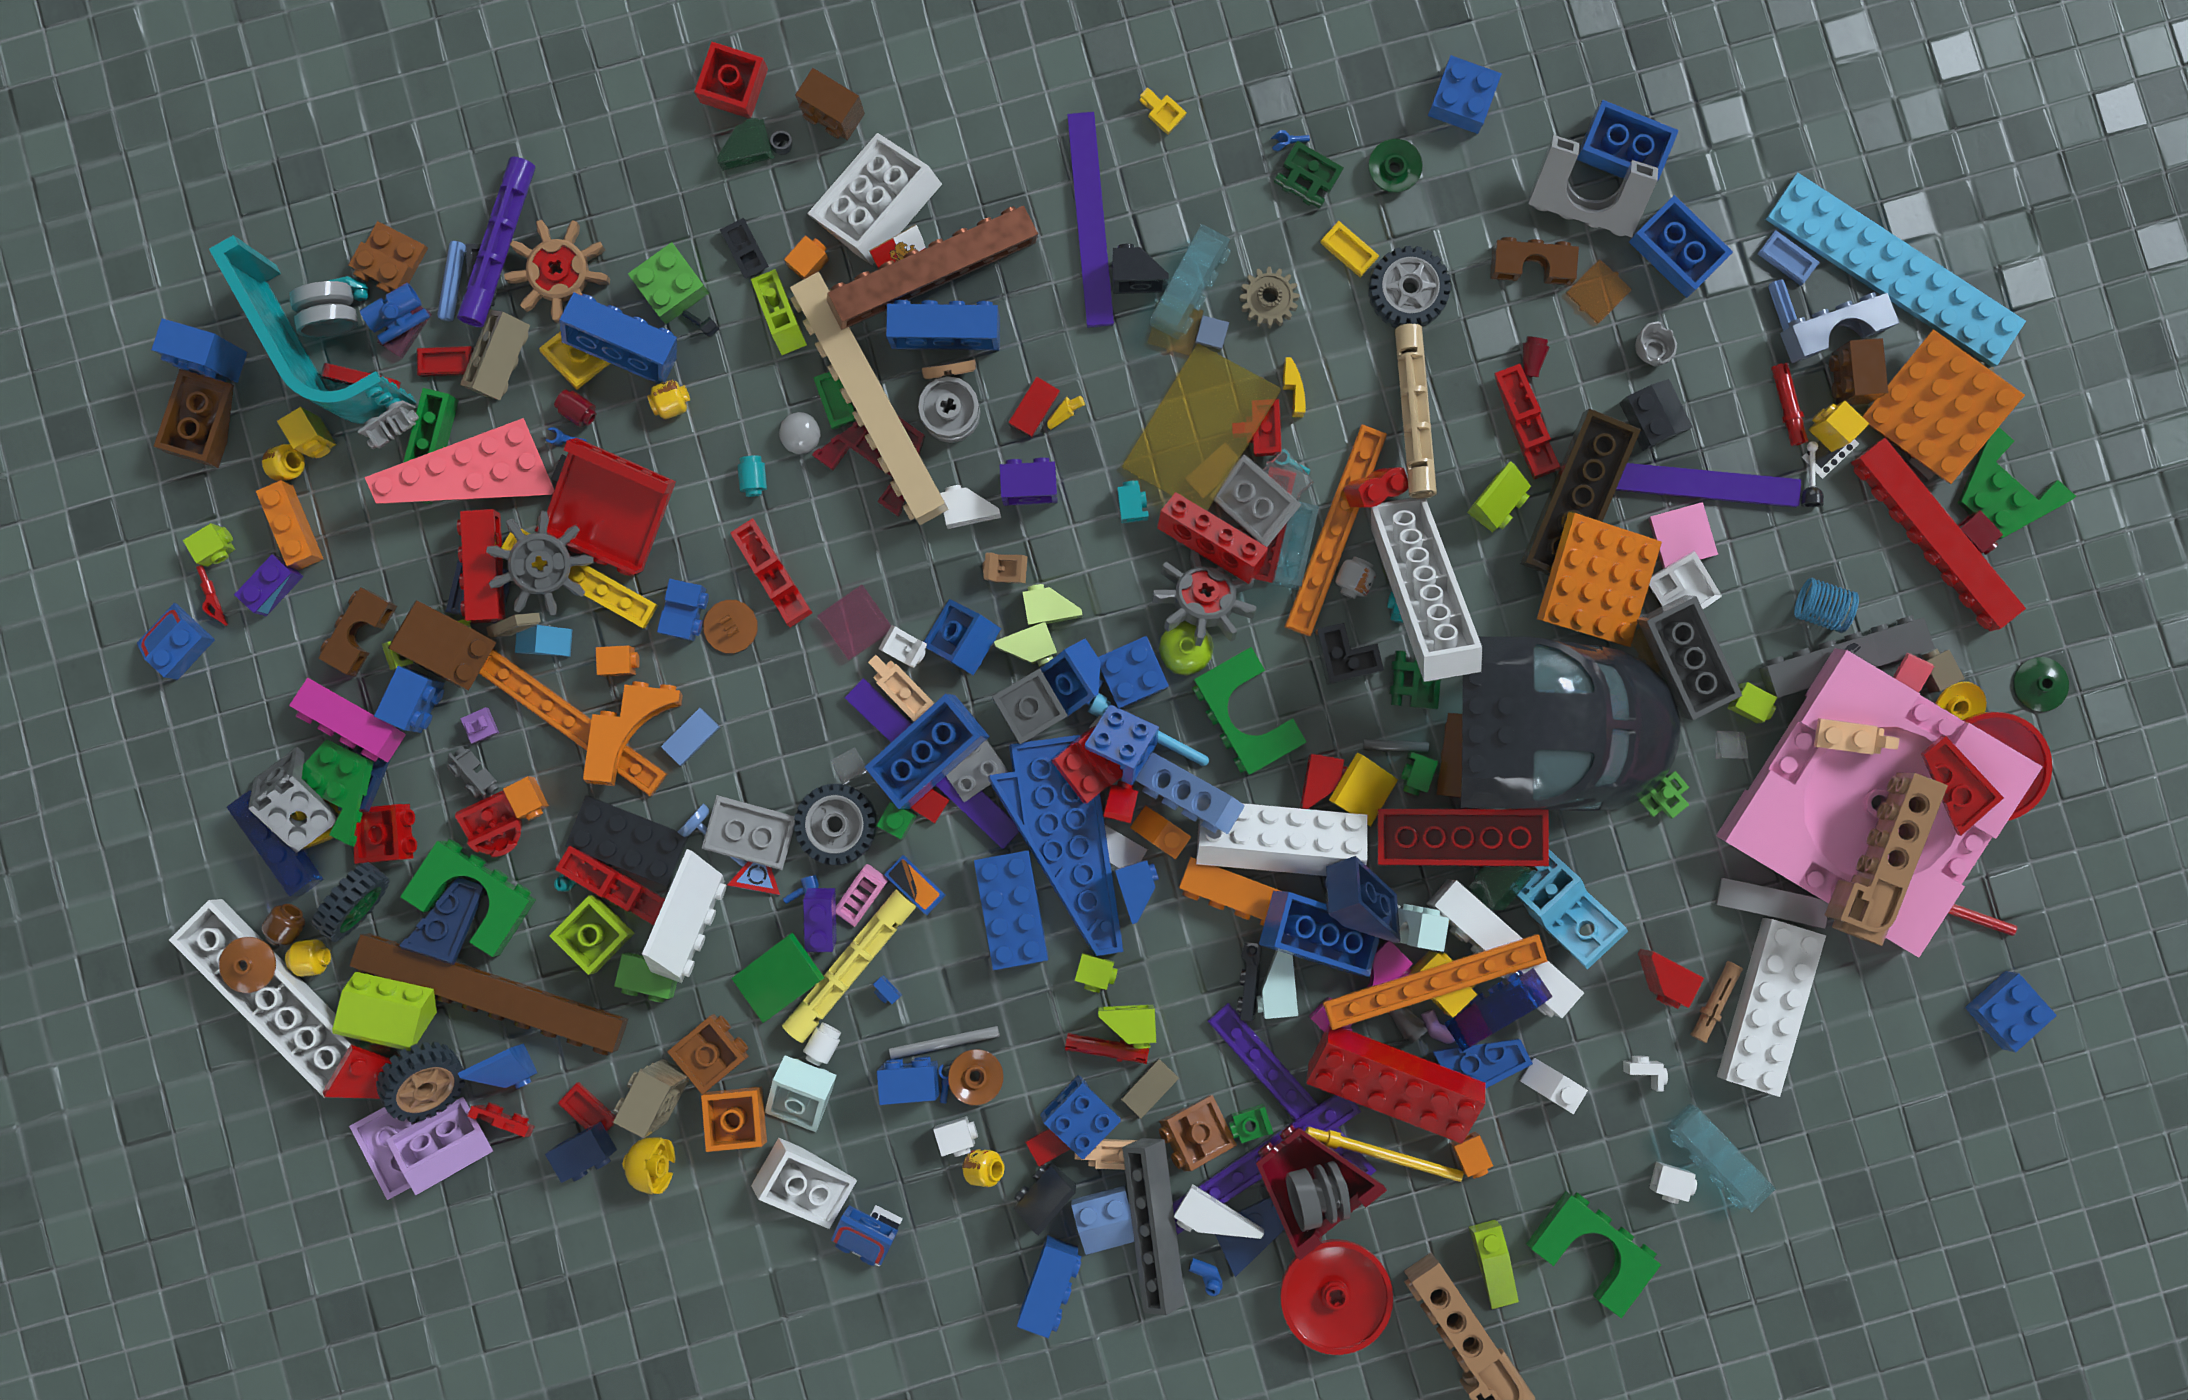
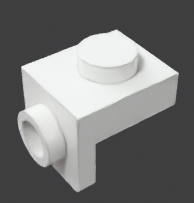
[879,625,927,668]
[1623,1056,1668,1092]

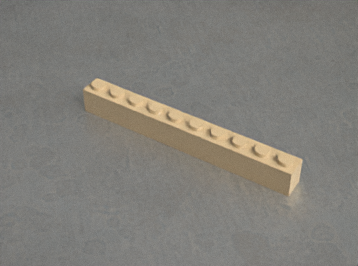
[790,272,949,525]

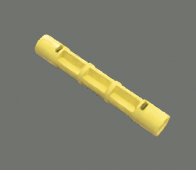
[782,889,917,1043]

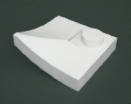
[1649,551,1722,609]

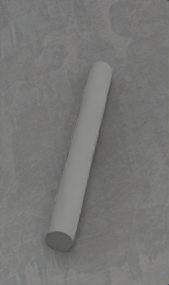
[889,1026,1000,1059]

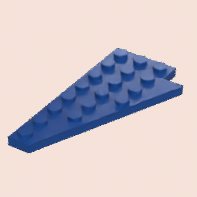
[988,735,1123,956]

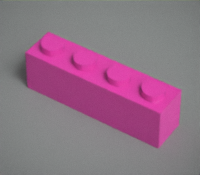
[289,677,406,763]

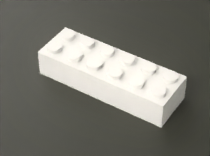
[1196,803,1367,876]
[1426,879,1584,1018]
[1717,918,1826,1097]

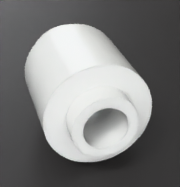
[803,1022,841,1066]

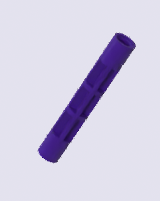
[457,157,536,327]

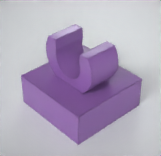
[460,707,499,744]

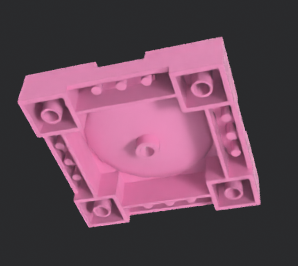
[1716,648,2042,958]

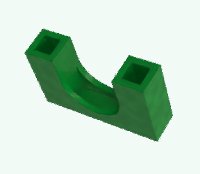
[1192,647,1306,776]
[400,839,536,957]
[1526,1191,1662,1319]

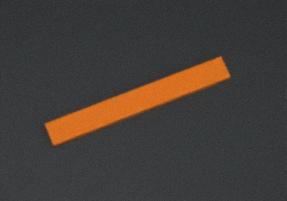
[1285,424,1387,637]
[479,649,668,796]
[1323,934,1548,1030]

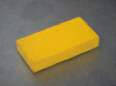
[1320,221,1379,278]

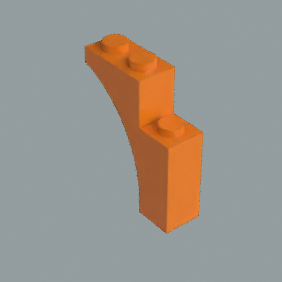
[583,681,683,786]

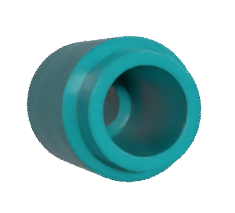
[737,456,767,497]

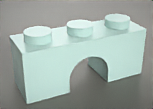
[1398,904,1449,952]

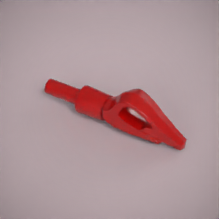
[196,565,228,626]

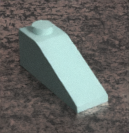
[1256,950,1298,1019]

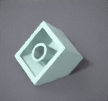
[765,1056,836,1132]

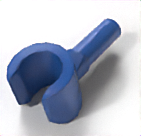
[1270,130,1310,151]
[546,427,587,446]
[783,875,819,904]
[939,1064,949,1103]

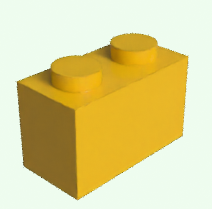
[1808,401,1869,452]
[277,407,337,458]

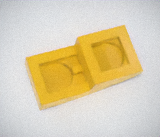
[1283,357,1306,417]

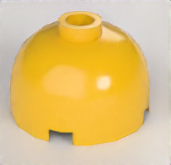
[623,1137,675,1194]

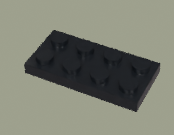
[565,795,689,886]

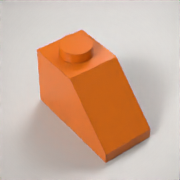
[1130,805,1191,860]

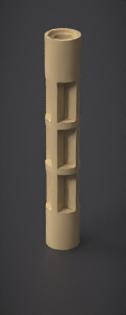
[1395,324,1437,499]

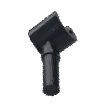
[682,310,719,337]

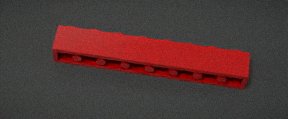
[1850,438,2026,631]

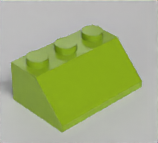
[332,972,437,1051]

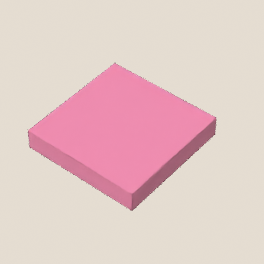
[1648,502,1718,569]

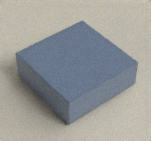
[1196,315,1229,350]

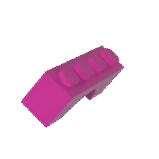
[1308,940,1413,1032]

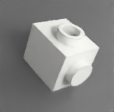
[933,1116,978,1157]
[1649,1161,1697,1204]

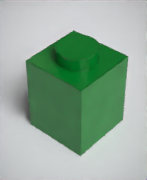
[877,802,917,839]

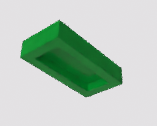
[813,371,856,430]

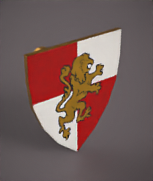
[869,225,926,269]

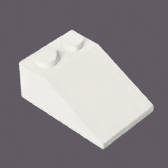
[751,1138,857,1229]

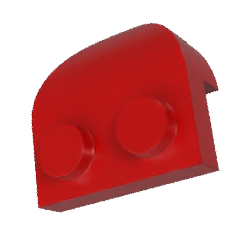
[455,790,522,857]

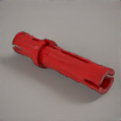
[1771,363,1809,446]
[1065,1033,1149,1064]

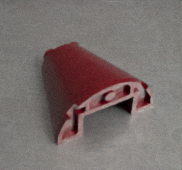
[1256,1124,1387,1260]

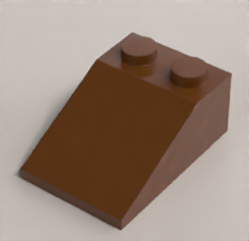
[154,369,234,468]
[388,600,496,691]

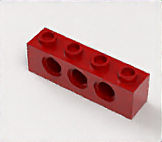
[1157,492,1268,584]

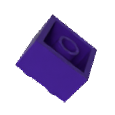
[1000,458,1058,506]

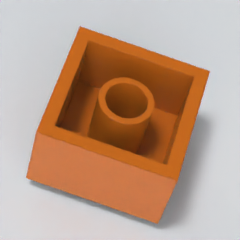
[701,1086,767,1152]

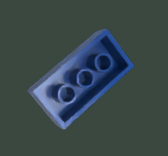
[559,292,677,384]
[886,300,1000,350]
[865,694,990,809]
[974,850,1049,970]
[1259,891,1379,977]

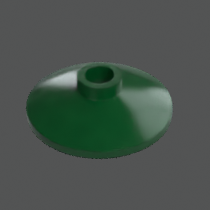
[1368,139,1423,193]
[2013,657,2069,712]

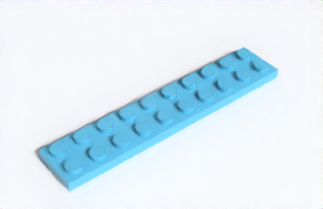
[1765,173,2026,367]

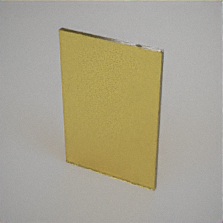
[1122,344,1281,511]

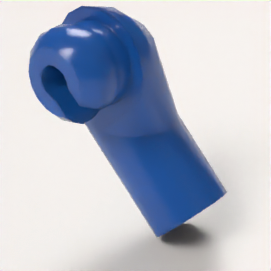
[1188,1258,1223,1296]

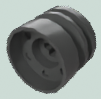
[1286,1161,1351,1232]

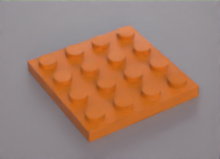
[1862,330,2025,484]
[1537,512,1662,647]

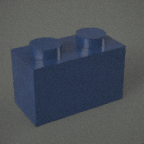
[545,1121,617,1183]

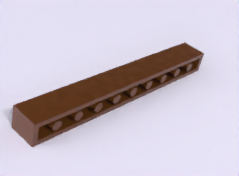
[350,933,629,1055]

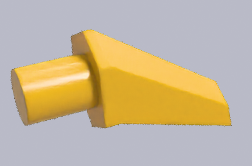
[1047,396,1085,430]

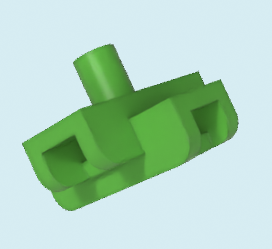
[1638,771,1689,819]

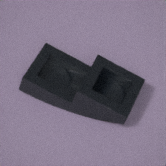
[720,218,769,279]

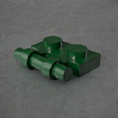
[1274,141,1344,209]
[1389,651,1441,710]

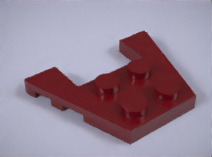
[812,416,925,517]

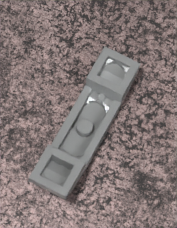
[1716,878,1829,929]

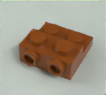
[348,221,428,293]
[667,1014,749,1095]
[1159,1095,1237,1172]

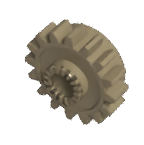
[1239,267,1300,328]

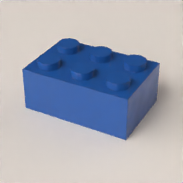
[1576,100,1679,182]
[1629,195,1733,298]
[151,318,248,383]
[1017,1235,1082,1339]

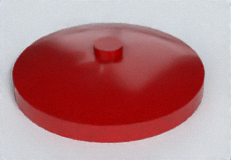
[1963,711,2052,821]
[1280,1239,1393,1355]

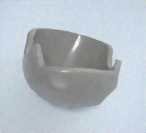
[1635,321,1677,366]
[779,412,821,455]

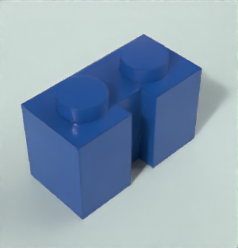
[657,579,709,641]

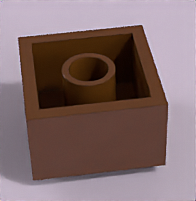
[795,68,865,141]
[1829,338,1888,405]

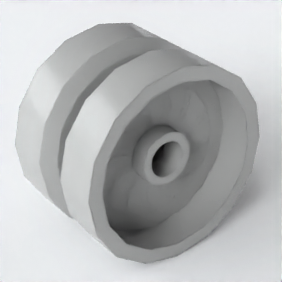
[289,281,358,337]
[918,376,981,443]

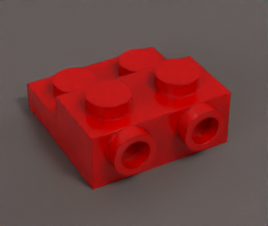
[1051,726,1123,804]
[354,804,417,864]

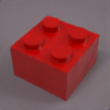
[694,41,768,119]

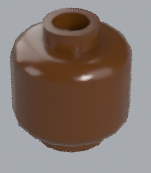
[262,904,305,946]

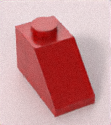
[1300,754,1347,809]
[1103,781,1138,824]

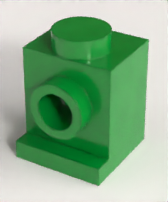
[1401,752,1438,796]
[1229,1104,1274,1143]

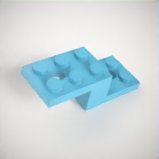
[1485,850,1628,969]

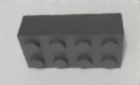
[1637,595,1743,720]

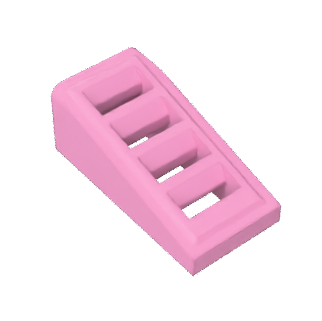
[836,864,889,927]

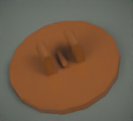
[704,600,758,653]

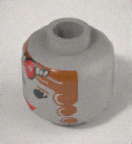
[1335,557,1376,599]

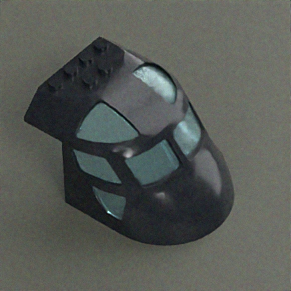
[1461,636,1680,811]

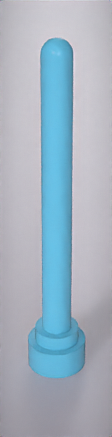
[1087,693,1209,766]

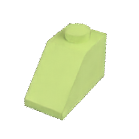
[1023,584,1083,627]
[994,622,1058,667]

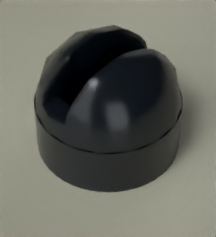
[770,131,792,155]

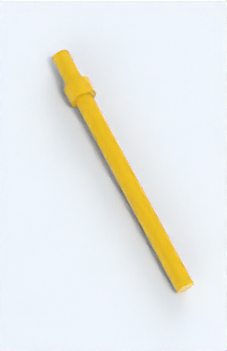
[1305,1126,1463,1182]

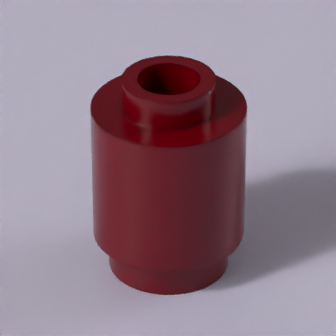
[554,389,597,428]

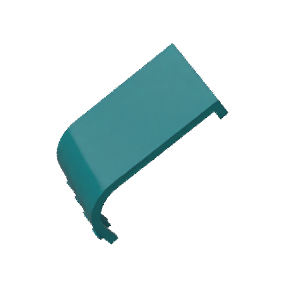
[209,235,416,424]

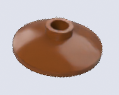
[219,937,276,993]
[948,1049,1003,1105]

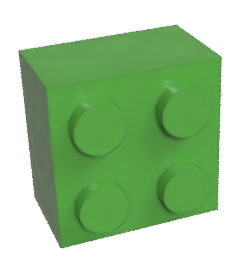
[628,242,709,324]

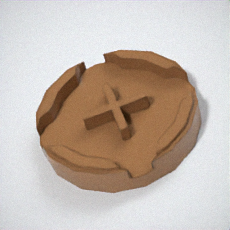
[921,359,976,379]

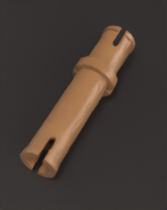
[1690,961,1743,1043]

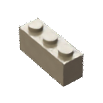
[460,310,530,400]

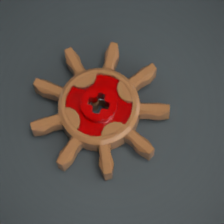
[504,220,611,323]

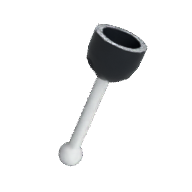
[1801,441,1824,507]

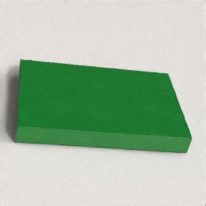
[731,933,824,1023]

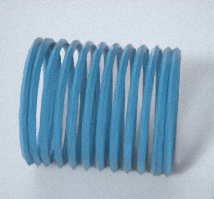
[1794,578,1859,633]

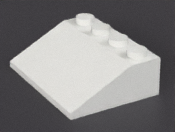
[807,133,942,265]
[642,849,727,983]

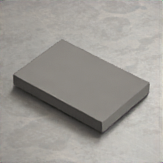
[1210,455,1302,547]
[701,795,795,870]

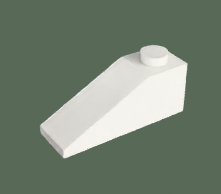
[1174,1184,1264,1239]

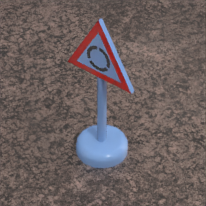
[678,803,780,895]

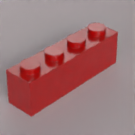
[457,509,506,624]

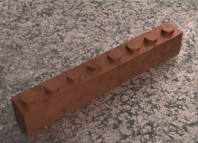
[827,205,1038,330]

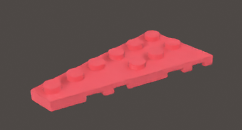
[364,418,554,504]

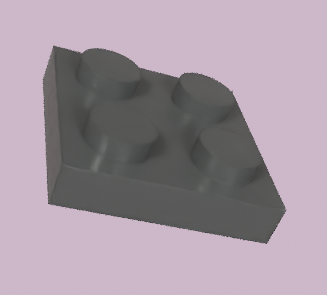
[992,668,1068,744]

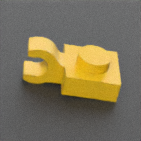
[1139,87,1187,135]

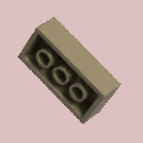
[613,1059,689,1138]

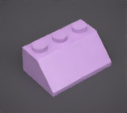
[386,1097,493,1195]

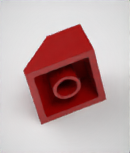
[1638,949,1704,1009]

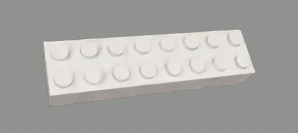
[1371,498,1482,682]
[169,899,373,1098]

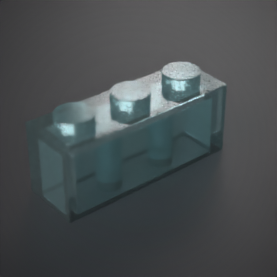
[1272,501,1319,590]

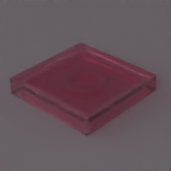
[817,585,891,661]

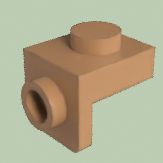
[983,552,1028,584]

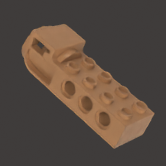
[1825,773,1948,946]
[1404,1253,1535,1400]

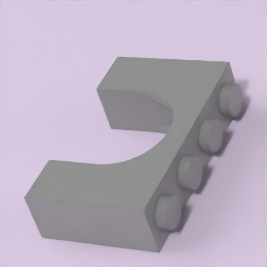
[1529,135,1658,237]

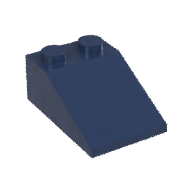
[1325,856,1401,943]

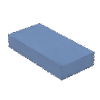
[1757,230,1819,286]
[661,708,720,766]

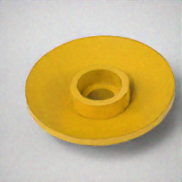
[1936,682,1987,720]

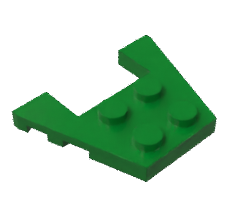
[1958,427,2076,540]
[291,739,373,847]

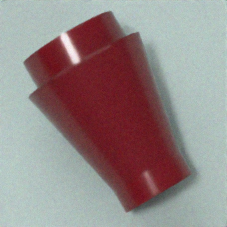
[1523,336,1550,378]

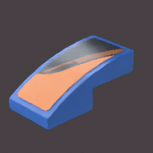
[884,855,946,915]

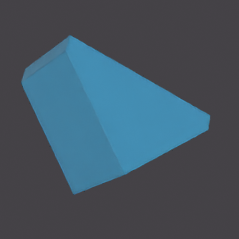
[515,625,573,657]

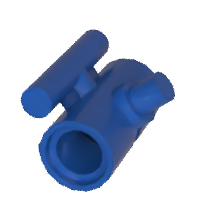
[360,283,430,345]

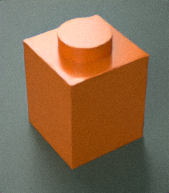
[784,235,829,280]
[596,646,639,677]
[503,776,549,821]
[1450,1131,1493,1178]

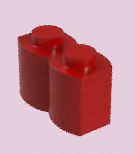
[1343,467,1409,508]

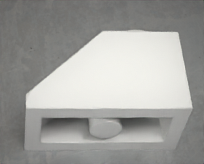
[940,485,1001,529]
[1519,1057,1588,1114]

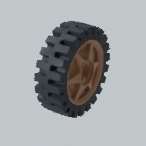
[376,1042,465,1122]

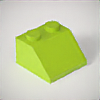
[1467,461,1531,532]
[1098,1004,1156,1049]

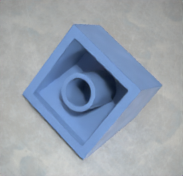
[1071,1185,1134,1255]

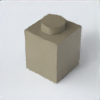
[1921,648,1965,693]

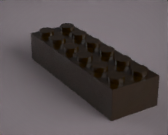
[1520,408,1641,576]

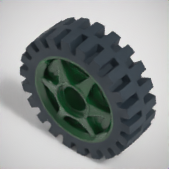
[312,862,390,942]

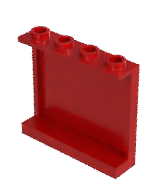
[535,438,676,576]

